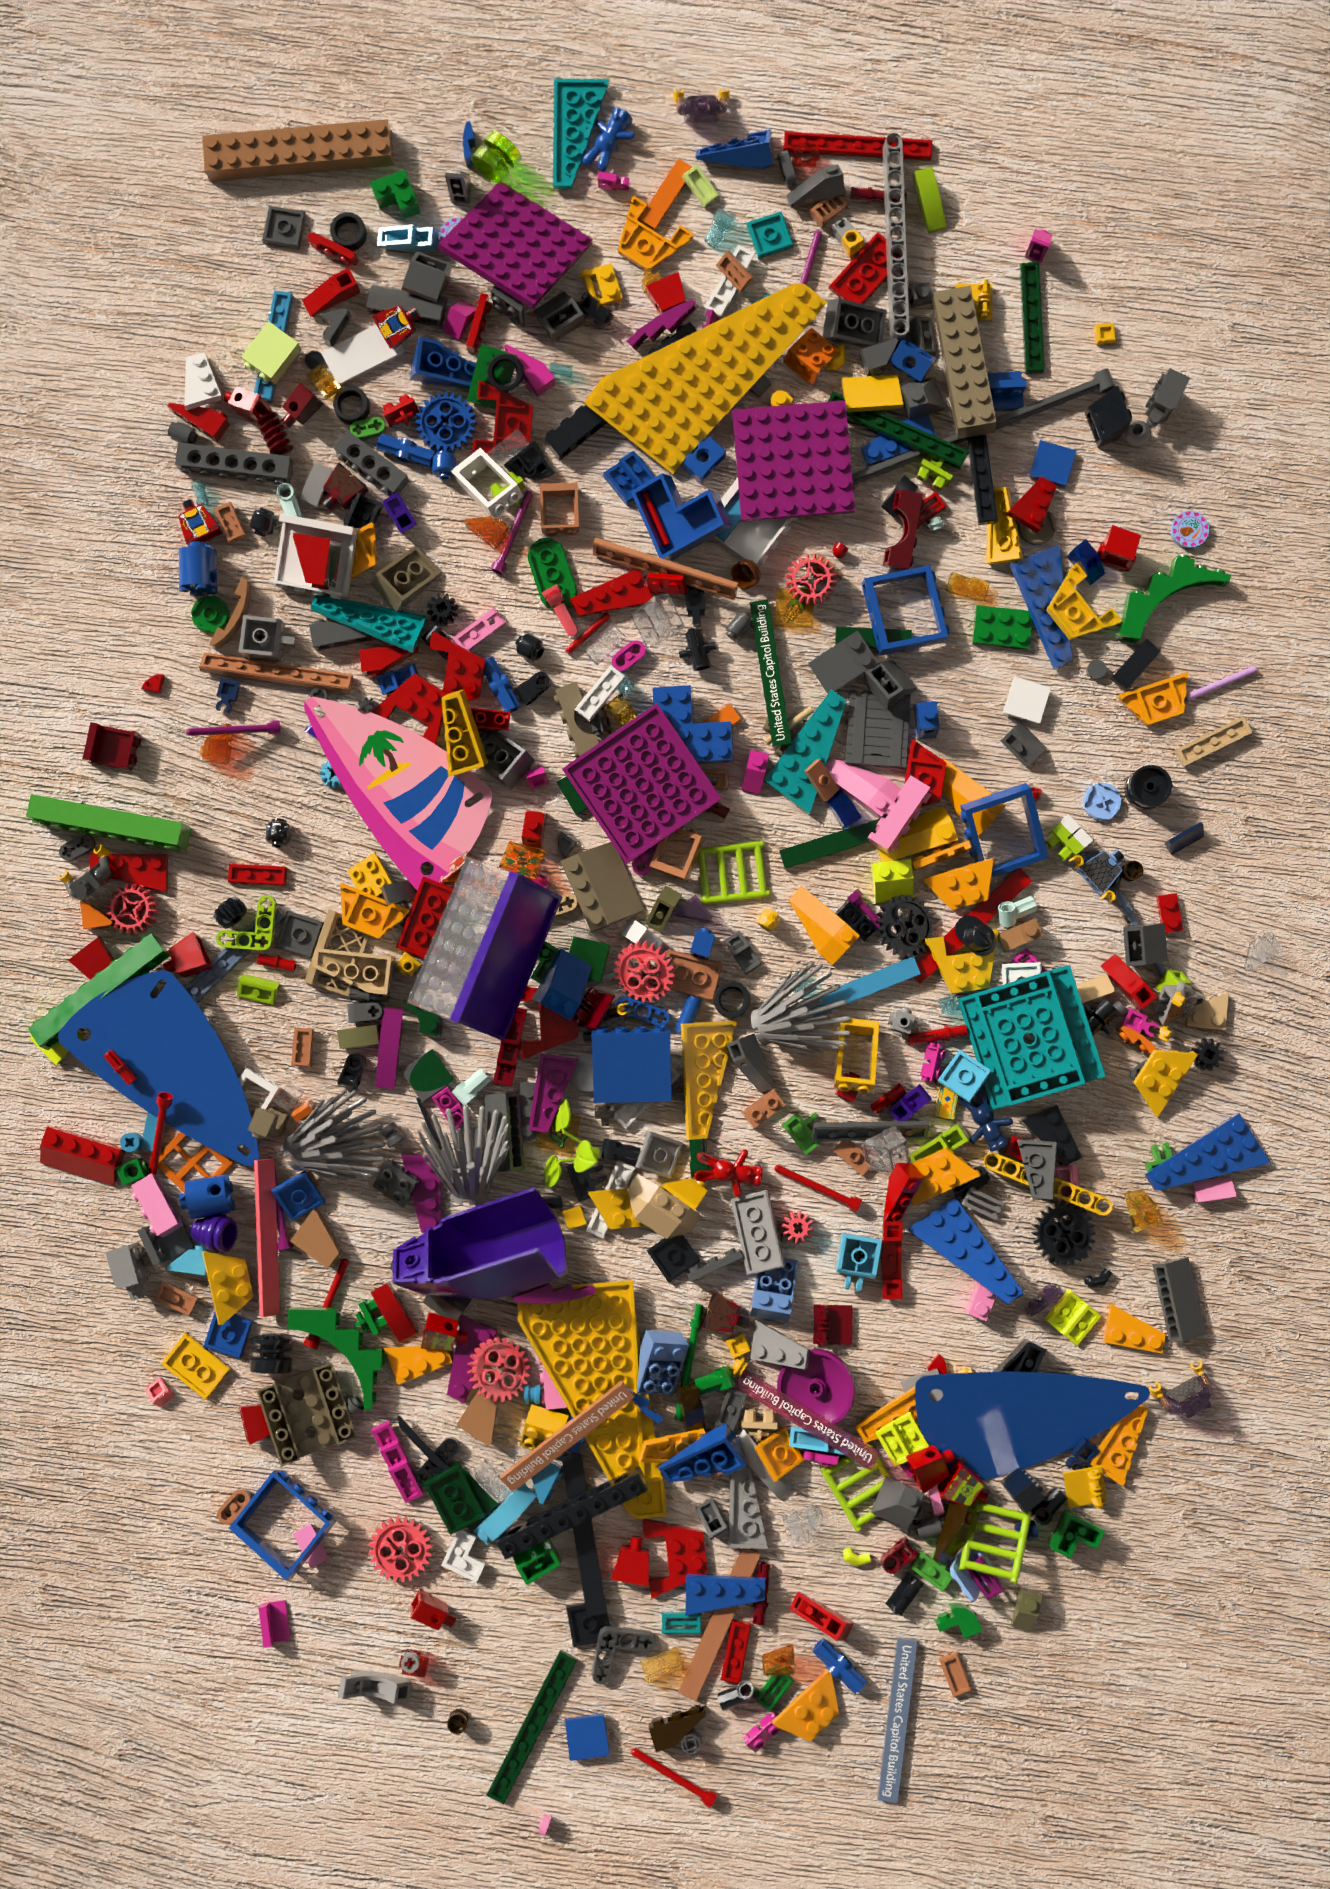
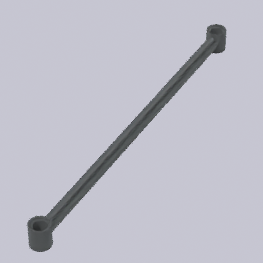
[852,368,1116,491]

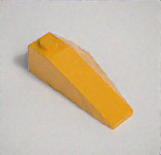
[943,759,1006,837]
[789,886,860,965]

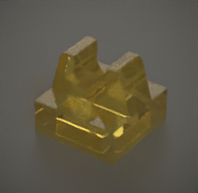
[641,268,661,294]

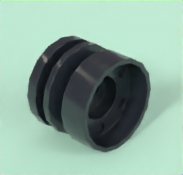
[250,1333,293,1374]

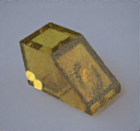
[605,694,639,727]
[1124,1189,1163,1231]

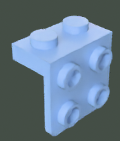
[950,1549,999,1602]

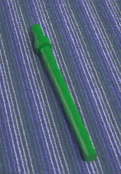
[674,1304,704,1421]

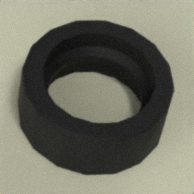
[330,212,367,251]
[487,353,524,391]
[333,386,370,425]
[714,981,750,1019]

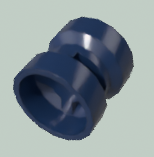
[1014,1519,1039,1541]

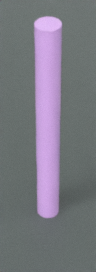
[1185,666,1257,702]

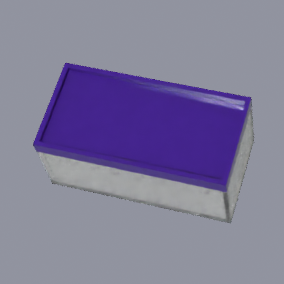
[407,857,563,1041]

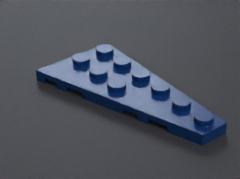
[907,1197,1024,1305]

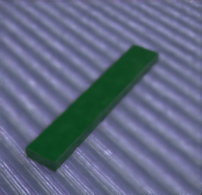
[1019,262,1045,374]
[779,817,886,869]

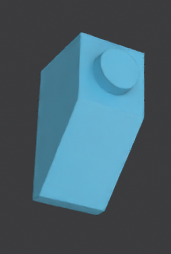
[166,1245,212,1275]

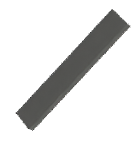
[812,1121,929,1142]

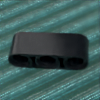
[1111,638,1161,691]

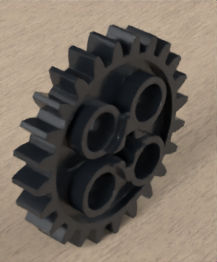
[875,895,936,957]
[1031,1201,1096,1266]

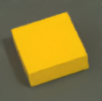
[1094,323,1116,345]
[562,1205,587,1230]
[725,1333,751,1359]

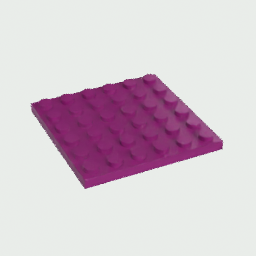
[438,181,593,309]
[732,400,855,522]
[562,703,722,864]

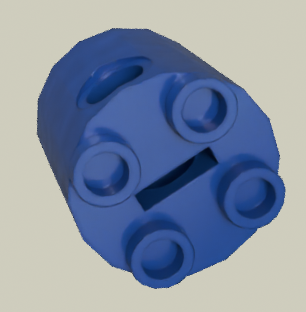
[179,541,217,596]
[179,1174,235,1220]

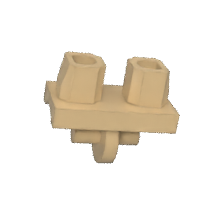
[741,1409,777,1442]

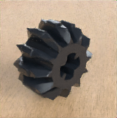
[426,593,459,626]
[213,896,247,929]
[1190,1038,1224,1071]

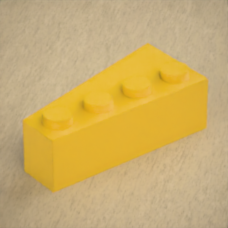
[442,689,488,777]

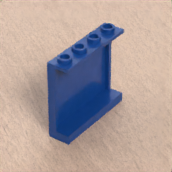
[592,1026,672,1103]

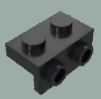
[344,492,383,530]

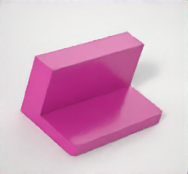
[258,1600,290,1648]

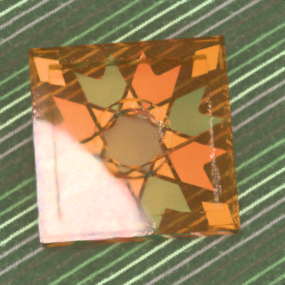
[499,841,546,880]

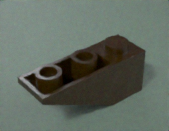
[649,1705,707,1752]

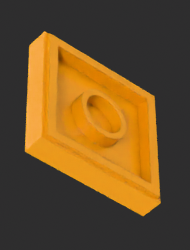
[754,1426,805,1482]

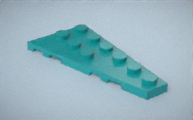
[553,79,610,189]
[311,595,427,653]
[763,689,847,815]

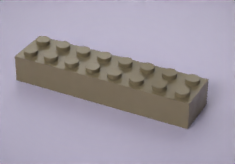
[932,285,996,439]

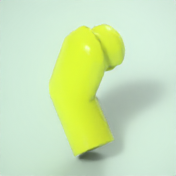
[843,1548,871,1567]

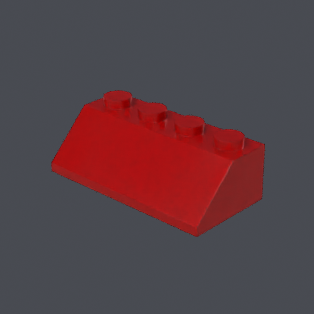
[40,1126,126,1186]

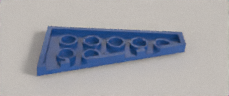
[1010,544,1072,669]
[1144,1113,1271,1191]

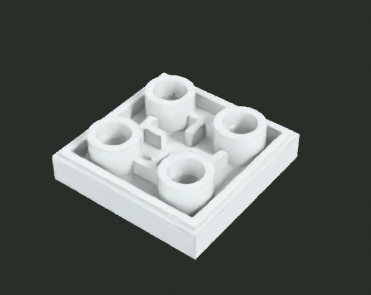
[1002,677,1051,725]

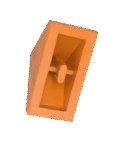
[80,899,116,930]

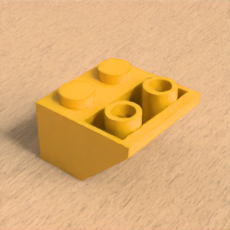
[519,1404,568,1450]

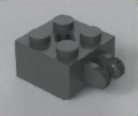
[1145,368,1190,428]

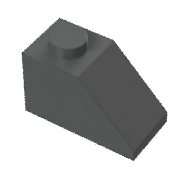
[860,338,898,376]

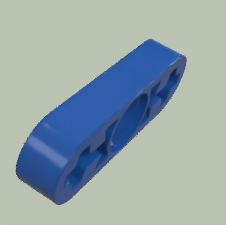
[616,997,670,1026]

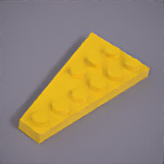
[681,1020,738,1140]

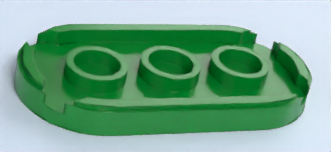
[528,538,577,611]

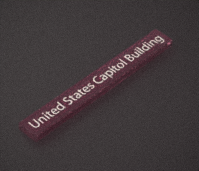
[735,1369,881,1471]

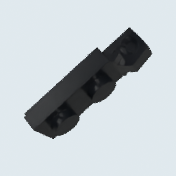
[686,585,706,627]

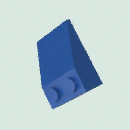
[532,948,592,1021]

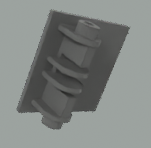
[373,1159,420,1208]

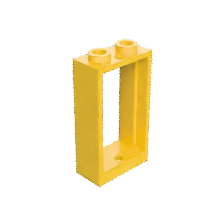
[834,1018,879,1094]

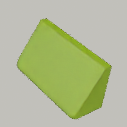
[237,974,280,1005]

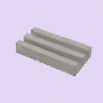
[962,1187,1004,1221]

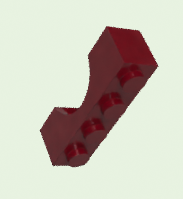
[882,489,924,571]

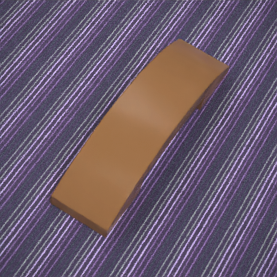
[209,577,251,650]

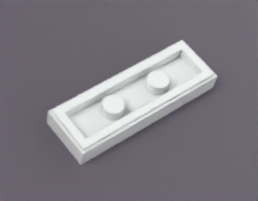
[575,665,626,722]

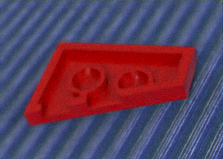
[1006,476,1057,533]

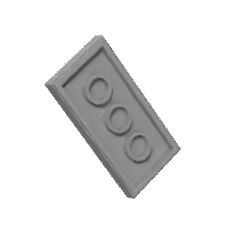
[731,1190,786,1276]

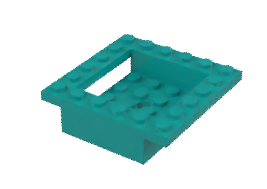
[957,965,1106,1109]

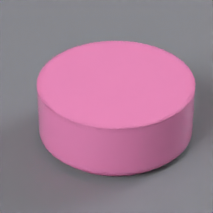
[538,1814,552,1837]

